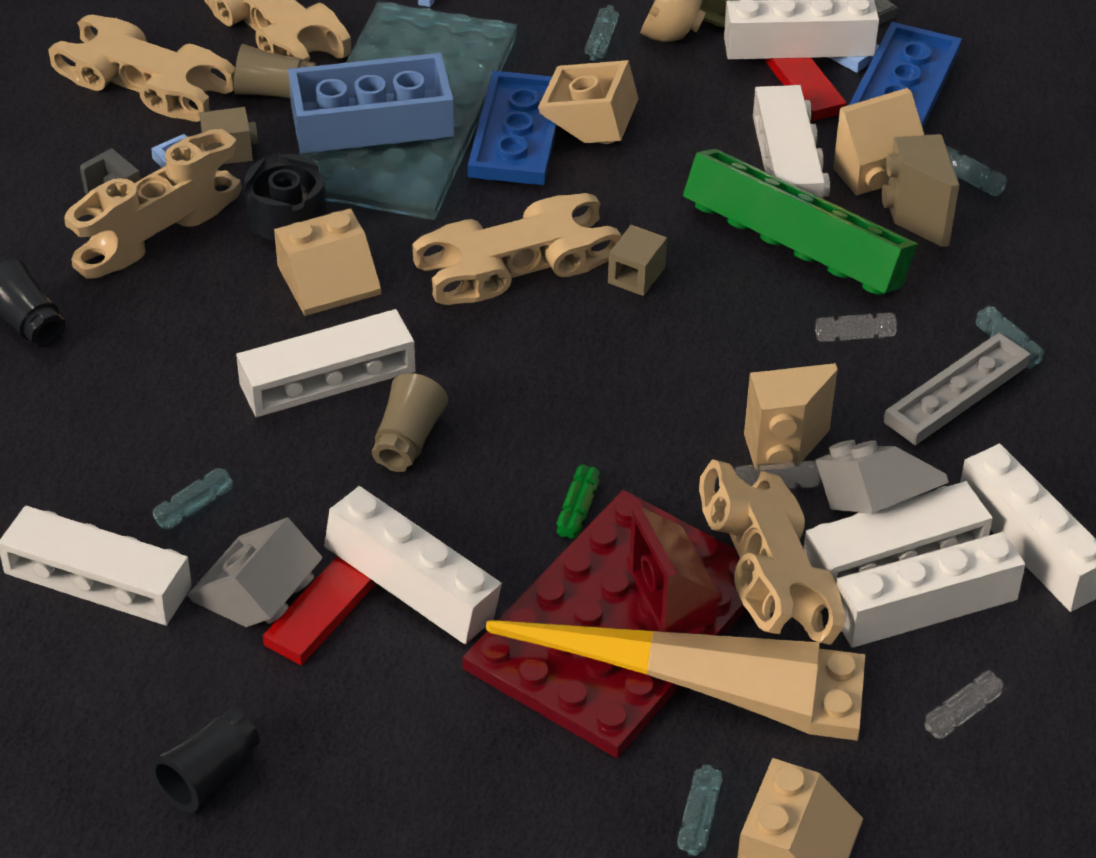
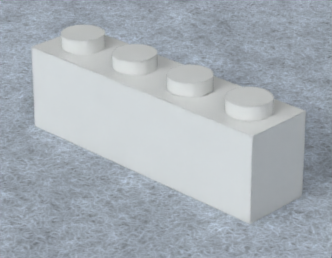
[724,0,879,59]
[753,85,830,199]
[236,309,415,417]
[960,443,1096,612]
[804,481,993,583]
[324,486,502,645]
[0,505,192,626]
[836,531,1025,648]

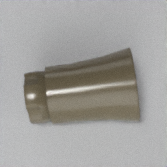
[234,43,316,99]
[372,373,449,472]

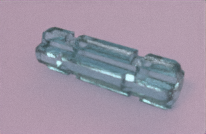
[585,5,619,61]
[946,146,1008,196]
[975,306,1044,368]
[152,468,233,529]
[677,764,723,856]

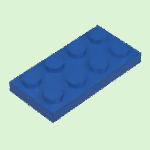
[849,22,962,128]
[468,71,558,185]

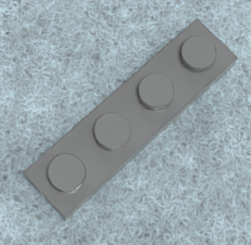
[884,332,1031,445]

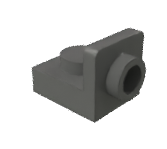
[80,148,141,195]

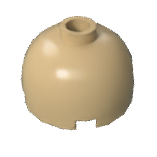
[640,0,706,43]

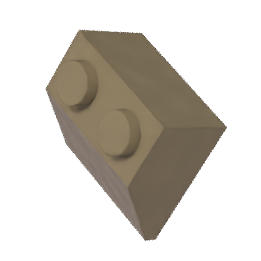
[882,134,959,247]

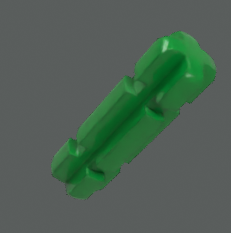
[556,464,600,540]

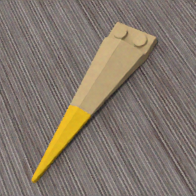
[486,620,865,741]

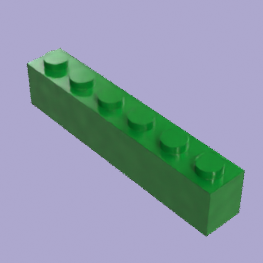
[683,149,918,295]

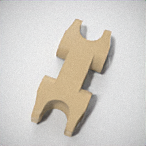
[204,0,352,62]
[48,14,235,122]
[64,129,241,279]
[412,193,622,305]
[699,459,845,645]

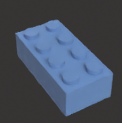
[288,53,454,154]

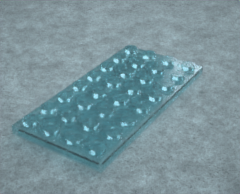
[298,2,517,220]

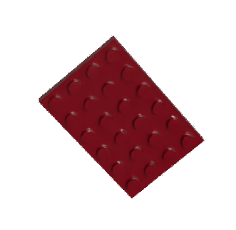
[462,490,747,759]

